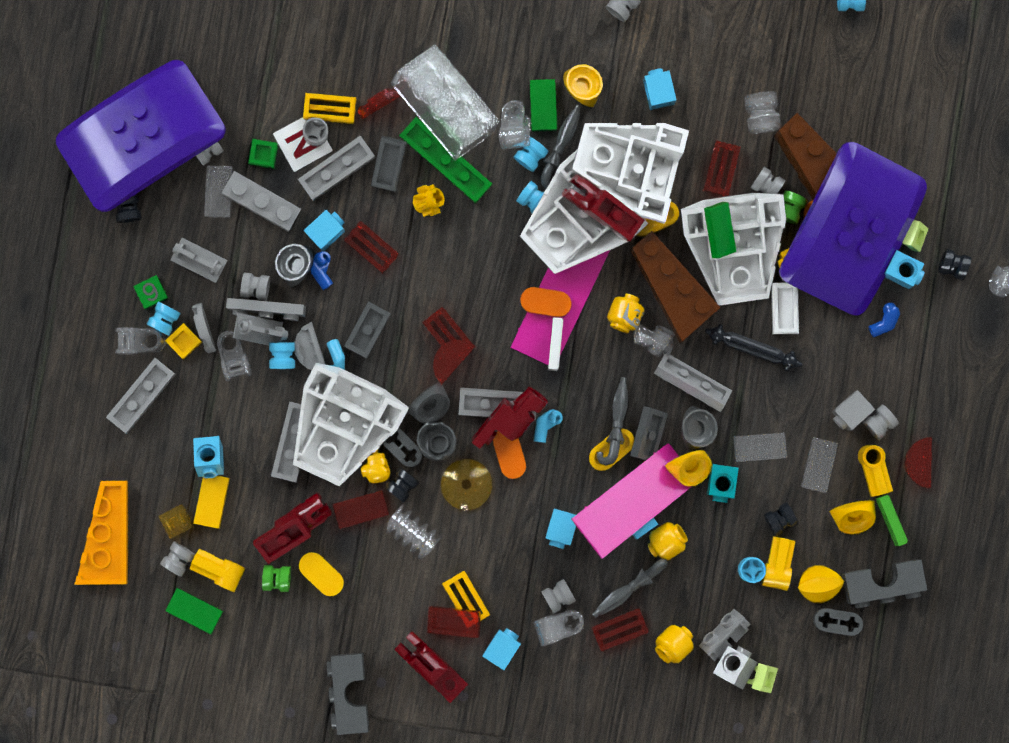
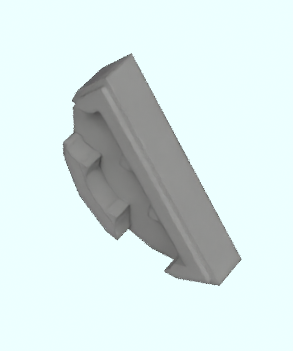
[192,303,217,353]
[294,322,326,370]

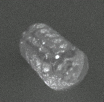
[386,504,443,560]

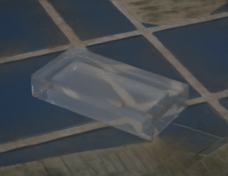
[204,165,233,218]
[733,433,787,462]
[801,437,838,493]

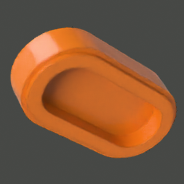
[520,287,571,317]
[493,431,526,479]

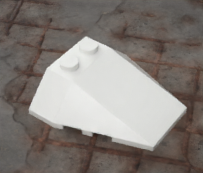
[572,123,689,224]
[520,149,648,274]
[681,193,786,305]
[293,363,409,486]

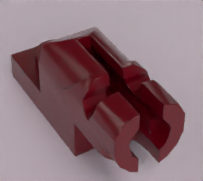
[562,175,645,241]
[472,386,548,449]
[253,493,332,564]
[394,631,468,703]

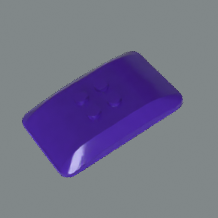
[56,60,226,212]
[779,142,927,316]

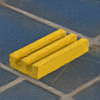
[303,93,357,124]
[442,571,490,628]

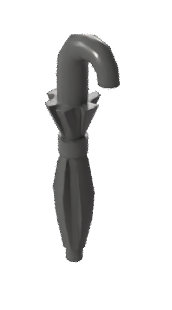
[541,104,582,189]
[597,377,628,466]
[592,559,668,618]

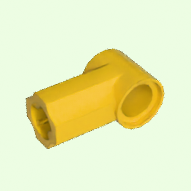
[858,445,893,497]
[761,537,795,591]
[190,549,246,592]

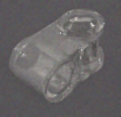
[499,100,531,150]
[115,327,166,355]
[217,331,252,382]
[533,609,584,646]

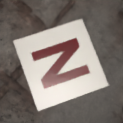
[273,112,333,172]

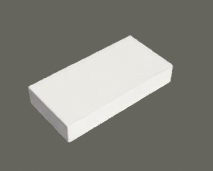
[771,283,799,335]
[548,317,563,371]

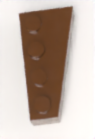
[774,113,837,200]
[631,231,721,344]

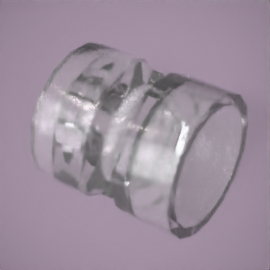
[744,91,781,134]

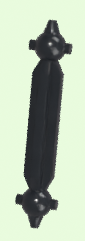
[705,324,802,371]

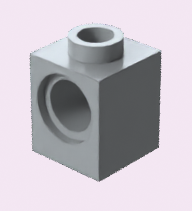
[832,390,875,431]
[713,646,758,690]

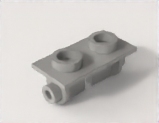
[171,238,228,283]
[233,313,288,346]
[699,609,751,661]

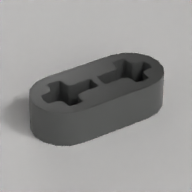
[383,428,422,467]
[813,608,863,636]

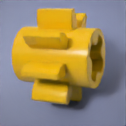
[413,184,444,217]

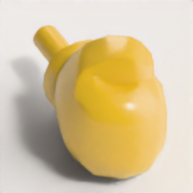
[361,450,390,483]

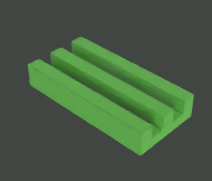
[875,495,908,546]

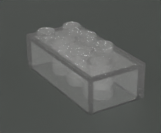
[391,44,500,161]

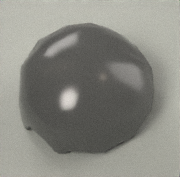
[416,422,457,461]

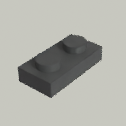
[344,301,391,359]
[630,406,668,461]

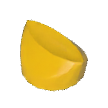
[563,65,603,107]
[665,450,712,487]
[829,500,876,534]
[798,565,844,603]

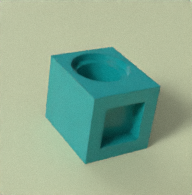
[707,464,739,503]

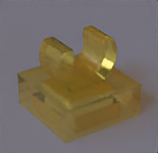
[158,504,194,539]

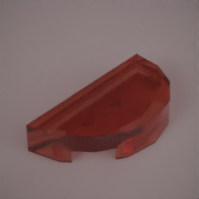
[358,85,405,119]
[433,340,476,384]
[904,437,932,489]

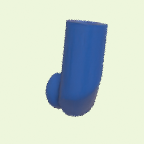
[310,251,334,291]
[868,303,900,338]

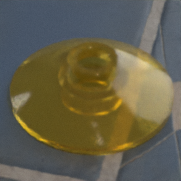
[441,459,492,510]

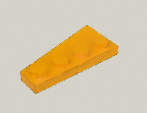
[74,481,128,585]

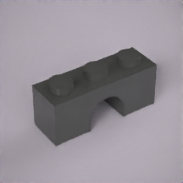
[841,559,927,608]
[327,653,370,735]

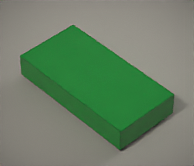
[530,79,557,132]
[704,202,736,259]
[165,588,224,634]

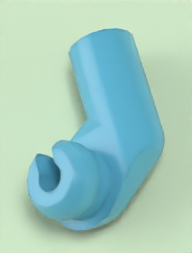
[327,339,345,370]
[533,409,563,443]

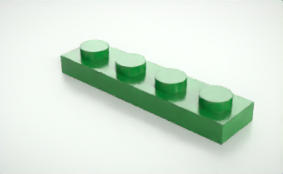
[399,117,492,204]

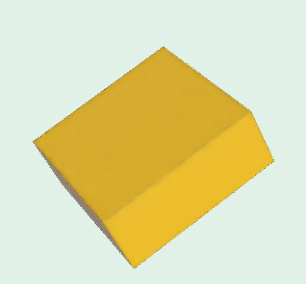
[165,323,202,360]

